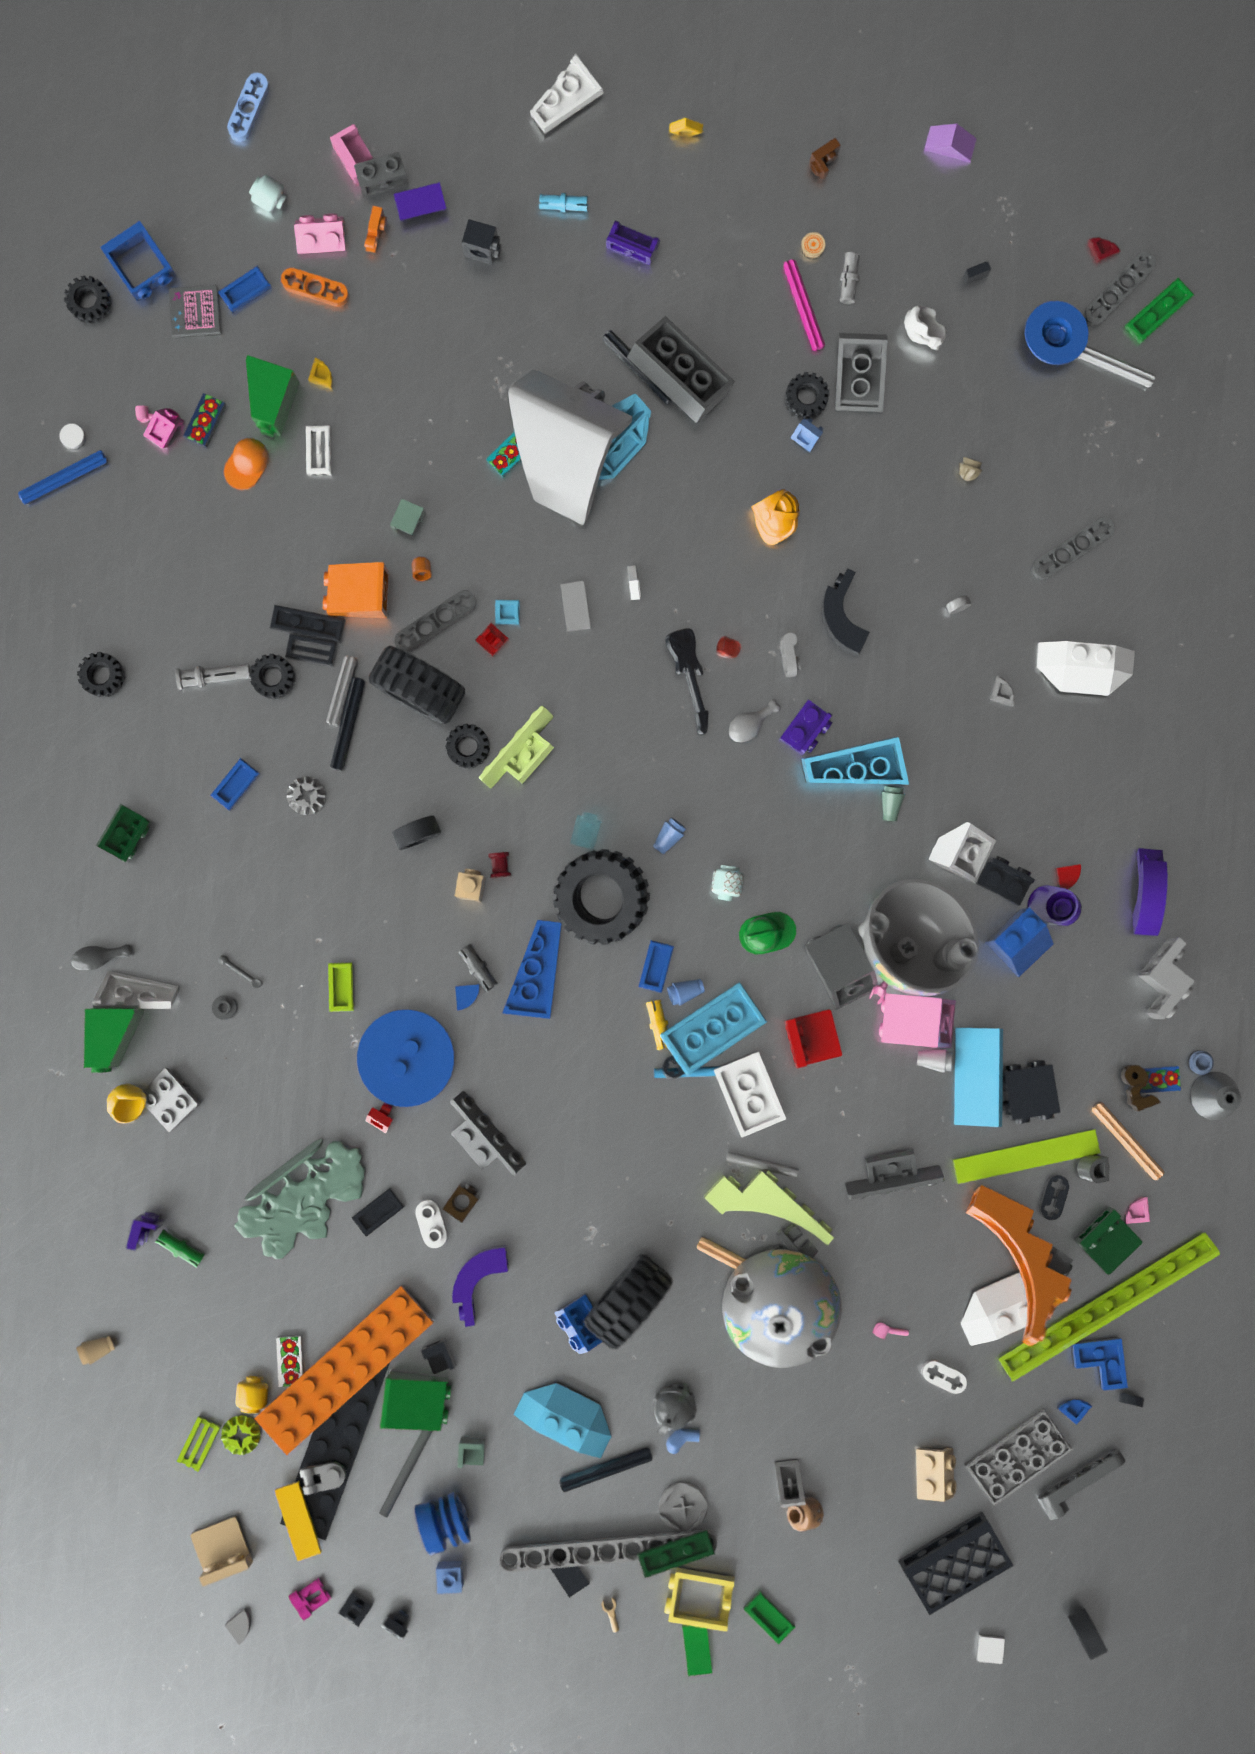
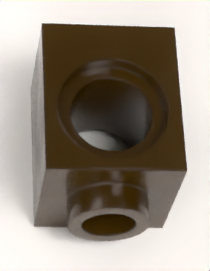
[442,1183,480,1223]

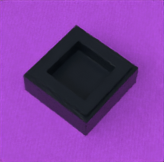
[963,261,991,285]

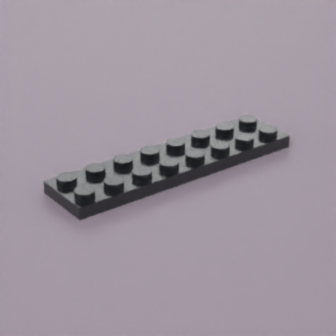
[280,1363,390,1541]

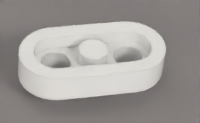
[415,1200,448,1248]

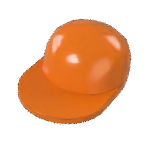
[224,438,269,490]

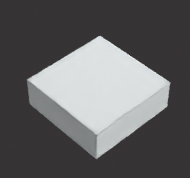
[977,1634,1005,1664]

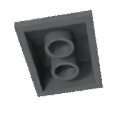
[835,333,888,412]

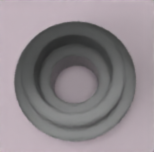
[212,996,237,1020]

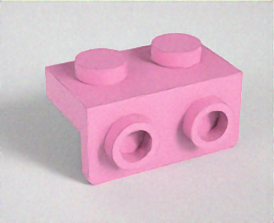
[294,213,346,254]

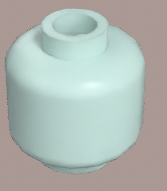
[249,175,286,211]

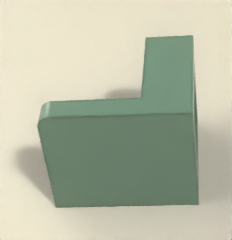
[390,499,426,535]
[458,1438,485,1468]

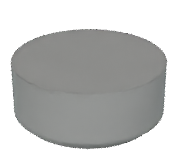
[946,596,972,615]

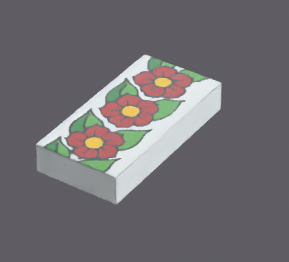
[276,1335,304,1387]

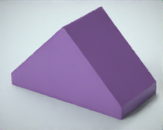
[924,124,977,162]

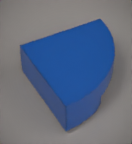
[455,984,480,1011]
[1057,1399,1092,1425]

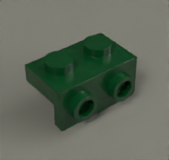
[96,804,150,862]

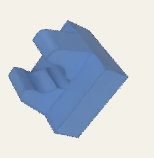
[791,418,823,452]

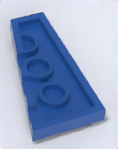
[502,920,562,1019]

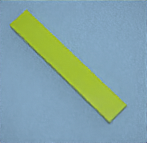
[952,1129,1101,1184]

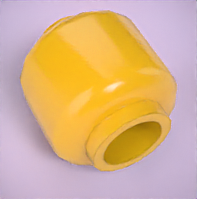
[235,1376,269,1413]

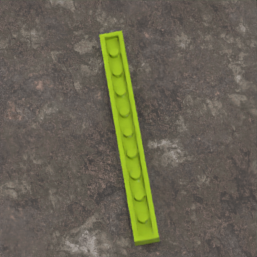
[998,1232,1220,1382]

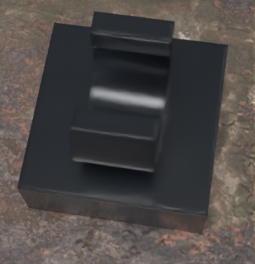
[338,1591,373,1627]
[381,1611,409,1640]

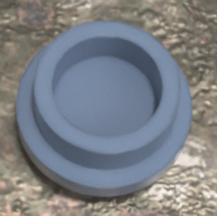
[1189,1051,1214,1075]

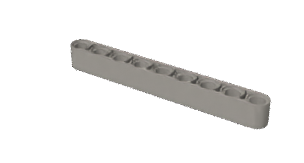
[499,1529,718,1572]

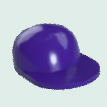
[1028,885,1082,926]

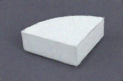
[627,565,641,600]

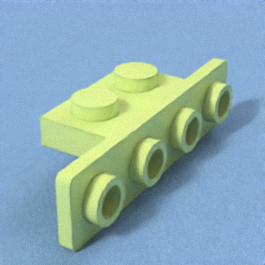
[479,705,554,788]

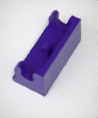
[394,182,446,221]
[606,220,660,265]

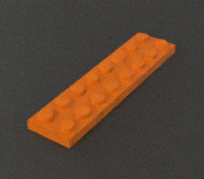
[254,1285,434,1455]

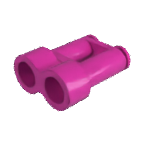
[288,1578,332,1621]

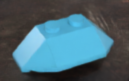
[599,394,651,480]
[513,1383,611,1459]

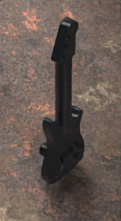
[665,628,709,735]

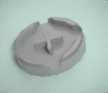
[659,1482,707,1532]

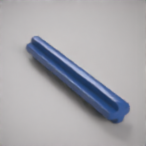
[18,450,107,504]

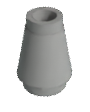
[917,1049,953,1073]

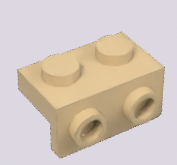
[916,1448,957,1502]

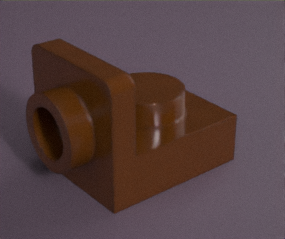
[809,137,841,180]

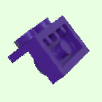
[780,699,833,756]
[126,1212,164,1251]

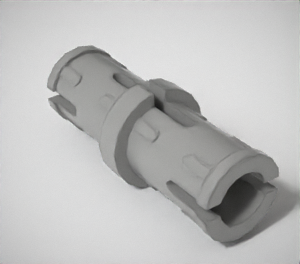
[840,252,860,304]

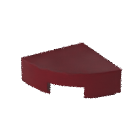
[1088,237,1121,263]

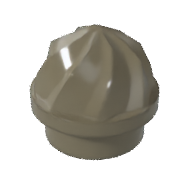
[959,457,982,481]

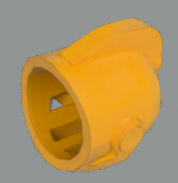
[751,489,800,545]

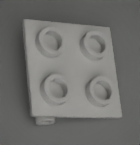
[143,1068,200,1132]

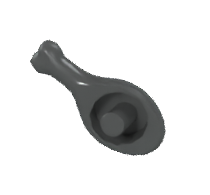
[71,944,132,970]

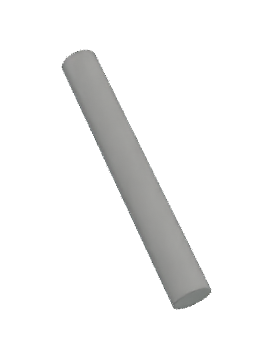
[726,1152,799,1178]

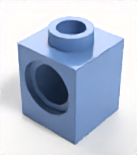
[436,1560,464,1594]

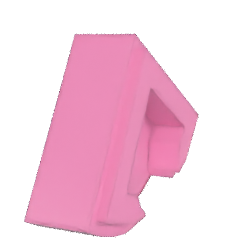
[1124,1197,1150,1224]

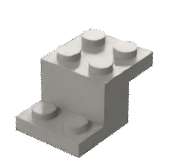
[1138,937,1195,1019]

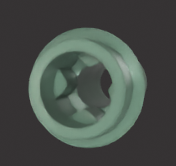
[881,786,905,821]

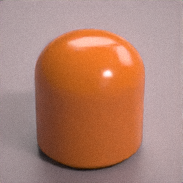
[411,556,432,581]

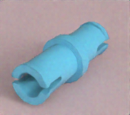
[539,193,588,213]

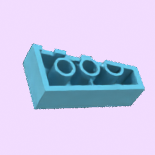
[801,737,909,785]

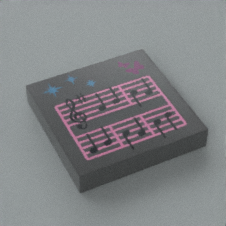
[169,285,221,338]

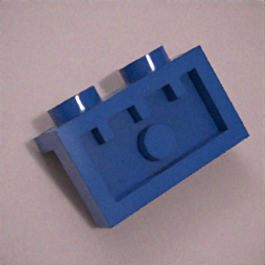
[555,1294,602,1354]

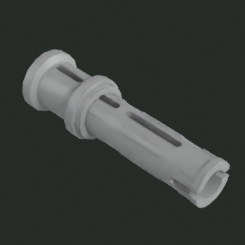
[175,663,251,690]

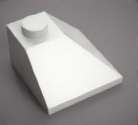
[928,822,996,884]

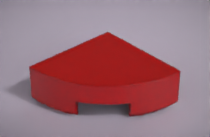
[1056,864,1081,890]

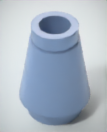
[653,817,686,854]
[667,979,705,1006]

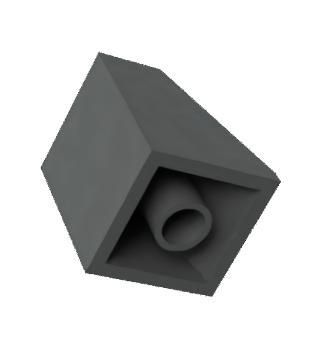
[805,923,878,1010]

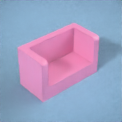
[330,124,373,186]

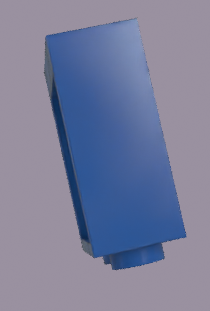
[100,221,176,301]

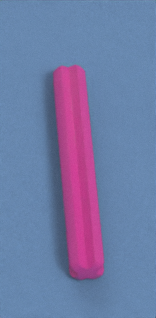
[783,259,825,351]

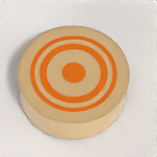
[801,232,826,258]

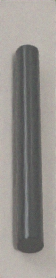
[379,1430,432,1517]

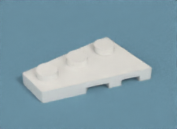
[530,54,603,133]
[92,971,178,1009]

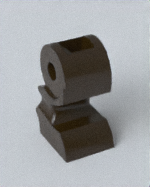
[1121,1065,1161,1112]

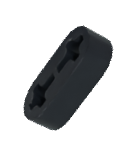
[1039,1174,1069,1220]

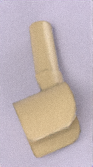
[601,1598,619,1632]

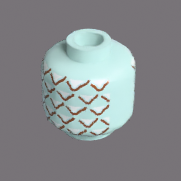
[711,865,744,901]

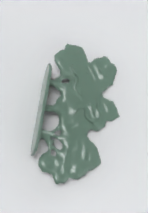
[234,1139,365,1259]

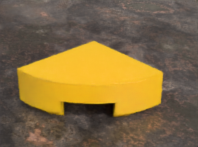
[669,118,703,135]
[308,358,333,389]

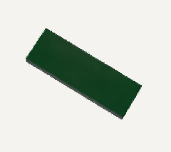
[637,1529,715,1578]

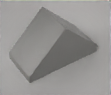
[774,1460,806,1508]

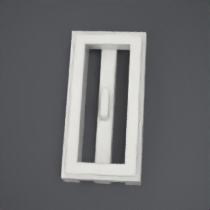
[306,426,332,475]

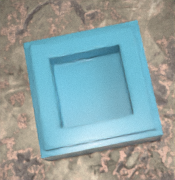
[495,600,520,625]

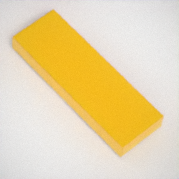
[274,1481,322,1561]

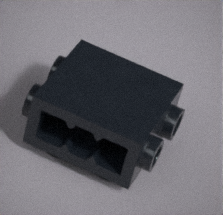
[1002,1060,1061,1124]

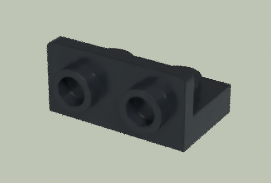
[976,856,1035,906]

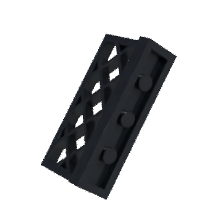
[898,1512,1014,1615]

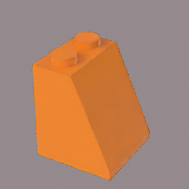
[323,562,389,619]

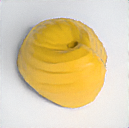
[107,1084,147,1123]

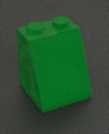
[246,355,300,437]
[84,1009,144,1073]
[380,1371,452,1431]

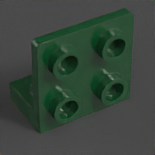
[1074,1207,1143,1275]

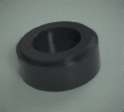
[1119,1393,1144,1407]

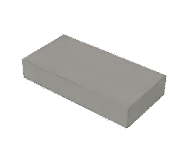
[560,581,591,632]

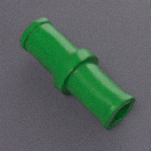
[155,1229,205,1268]

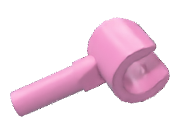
[135,406,154,422]
[869,981,889,1004]
[873,1322,909,1339]

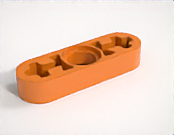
[281,268,349,307]

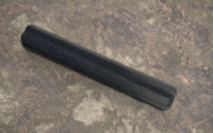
[603,330,673,405]
[330,677,365,771]
[559,1448,653,1492]

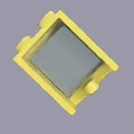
[665,1567,735,1632]

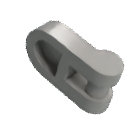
[780,632,801,678]
[300,1462,346,1495]

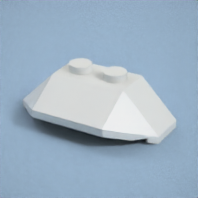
[1036,641,1135,696]
[960,1272,1060,1346]

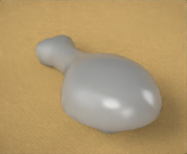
[729,699,781,742]

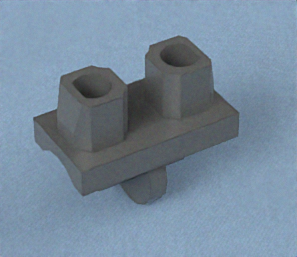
[775,1224,818,1258]

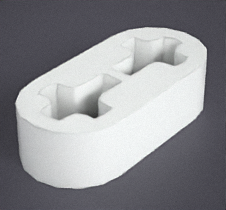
[922,1359,967,1394]

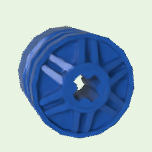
[414,1491,471,1556]

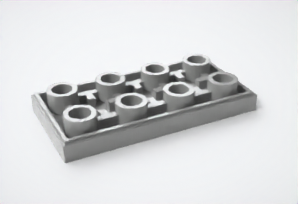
[964,1408,1073,1506]

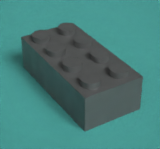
[627,316,735,423]

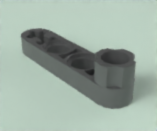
[1038,1449,1126,1520]

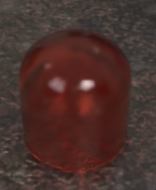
[716,636,741,659]

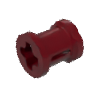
[488,852,512,878]

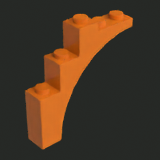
[966,1185,1072,1346]

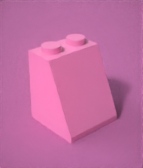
[879,994,956,1048]

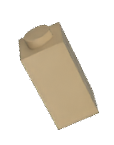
[455,869,486,902]

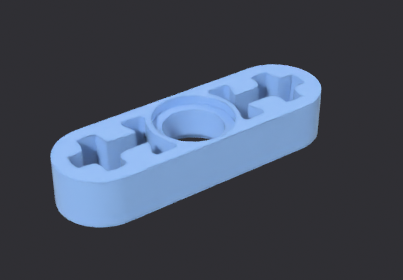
[227,73,269,141]

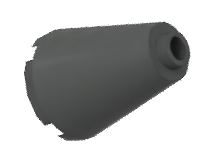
[1191,1072,1241,1120]

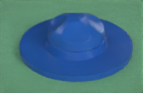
[1025,301,1089,365]

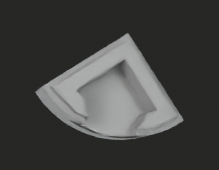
[990,676,1015,707]
[224,1608,250,1645]

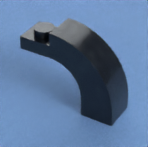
[822,568,870,657]

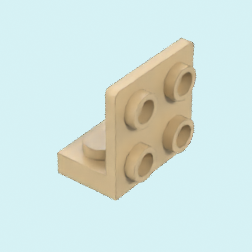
[190,1516,253,1587]

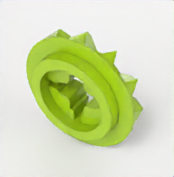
[221,1415,261,1455]

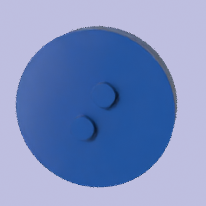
[357,1009,455,1107]

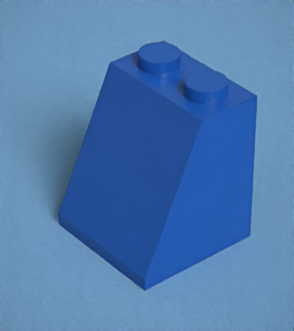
[985,907,1054,977]

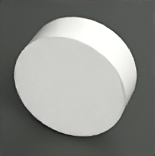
[60,424,85,449]

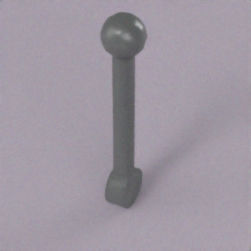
[219,955,262,988]

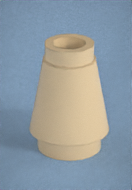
[76,1336,115,1365]

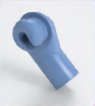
[666,1428,700,1454]

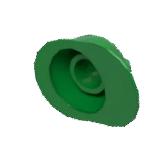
[739,912,796,954]

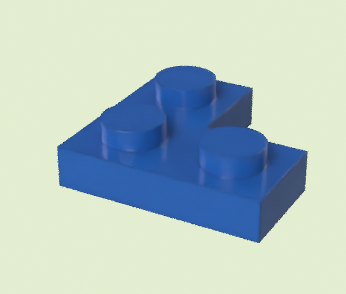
[1072,1337,1128,1391]

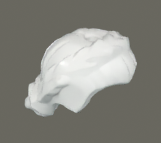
[904,306,947,350]

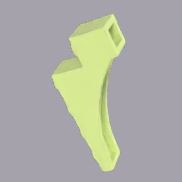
[704,1170,834,1245]

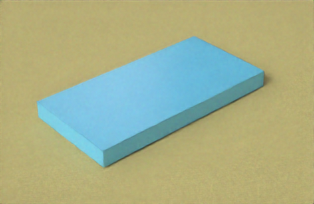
[660,982,767,1076]
[954,1028,1003,1127]

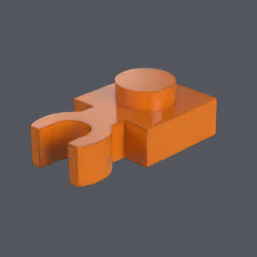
[364,206,387,253]

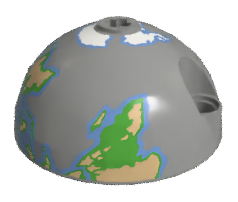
[859,879,979,996]
[722,1249,842,1368]

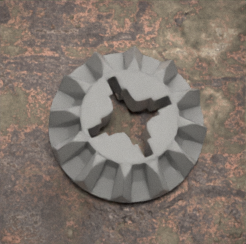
[286,776,326,815]

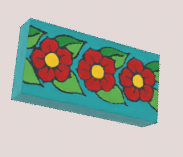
[486,431,521,477]

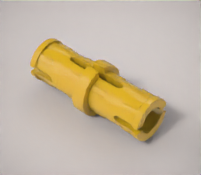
[646,999,669,1050]

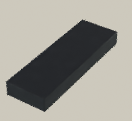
[270,605,346,643]

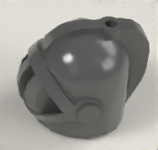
[653,1384,697,1436]

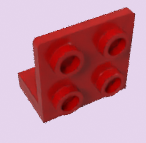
[784,1009,842,1068]

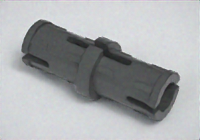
[458,944,498,992]

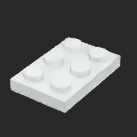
[713,1051,786,1138]

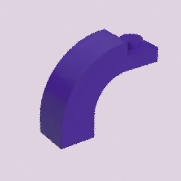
[1132,848,1168,936]
[452,1245,509,1327]

